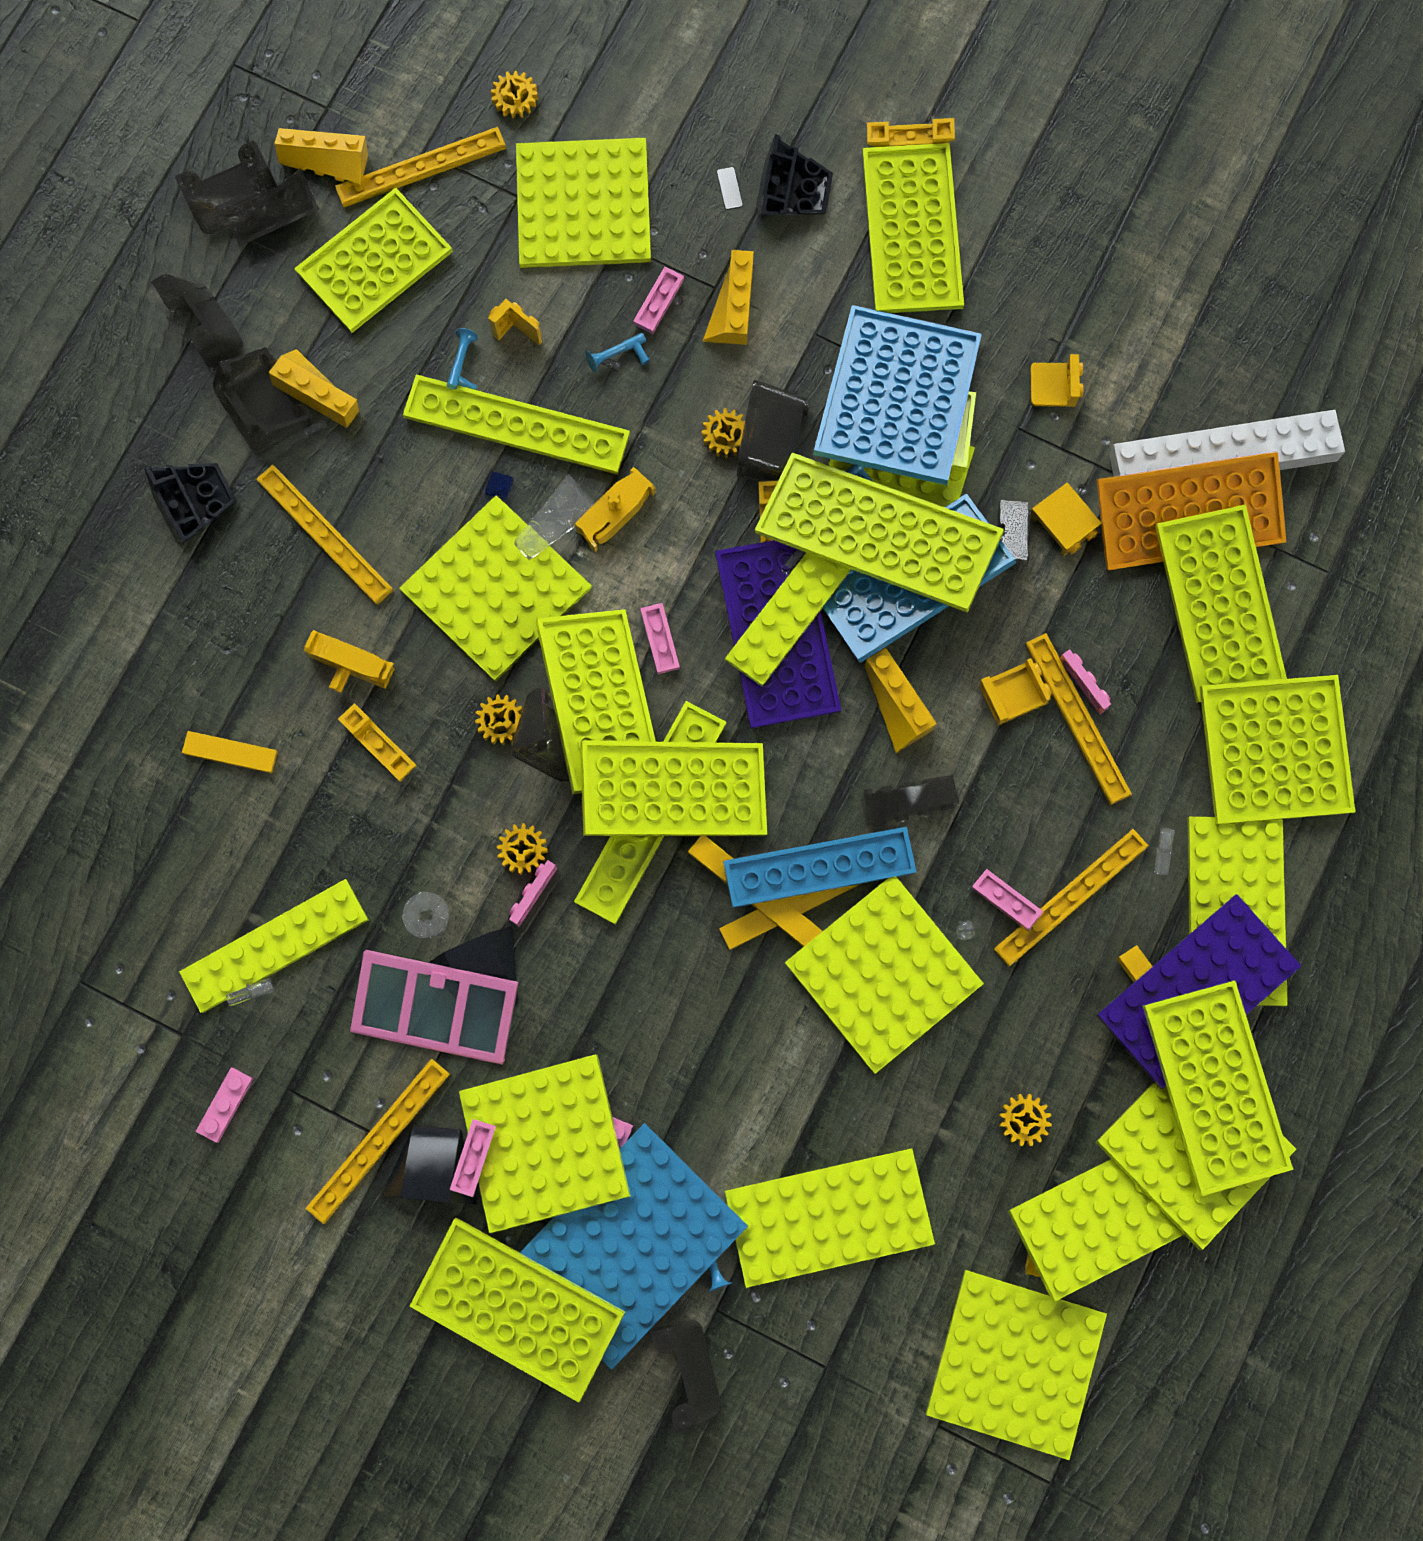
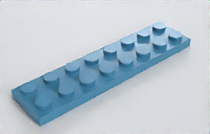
[723,827,917,908]

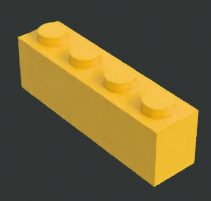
[275,128,368,187]
[703,250,754,345]
[269,349,359,428]
[865,648,937,753]

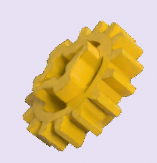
[491,71,538,118]
[702,408,750,458]
[475,694,526,745]
[497,823,548,875]
[999,1094,1052,1146]

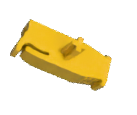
[575,467,656,552]
[304,630,395,693]

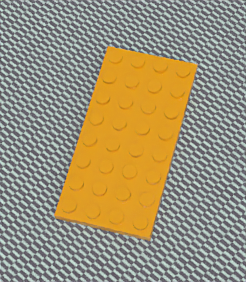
[1096,451,1286,570]

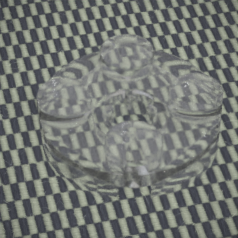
[402,892,450,939]

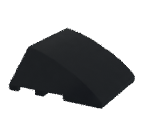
[757,134,833,215]
[144,463,236,544]
[428,926,518,1019]
[381,1125,477,1205]

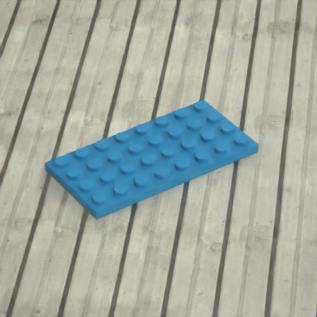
[823,494,1016,663]

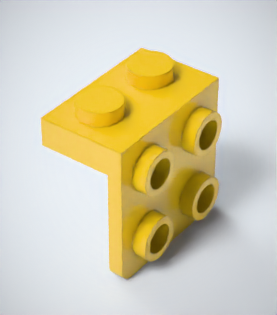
[488,299,542,345]
[1030,354,1083,407]

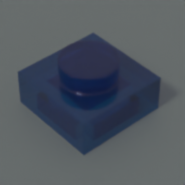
[485,471,514,500]

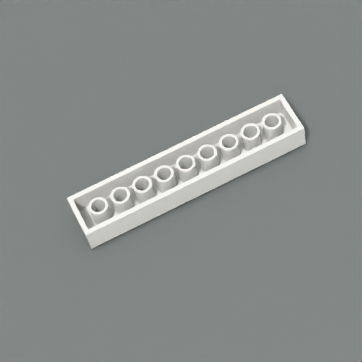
[1109,410,1345,476]

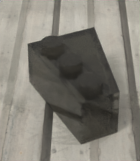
[997,500,1031,574]

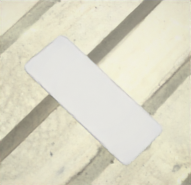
[717,167,742,209]

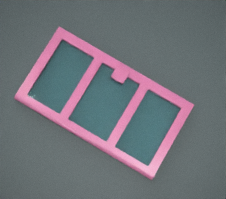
[350,950,519,1065]

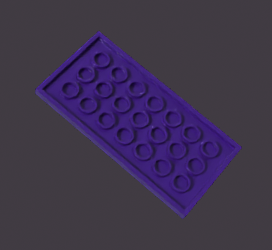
[715,540,841,729]
[1096,894,1301,1089]

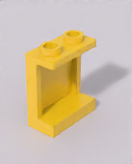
[1029,482,1102,556]
[978,658,1052,725]

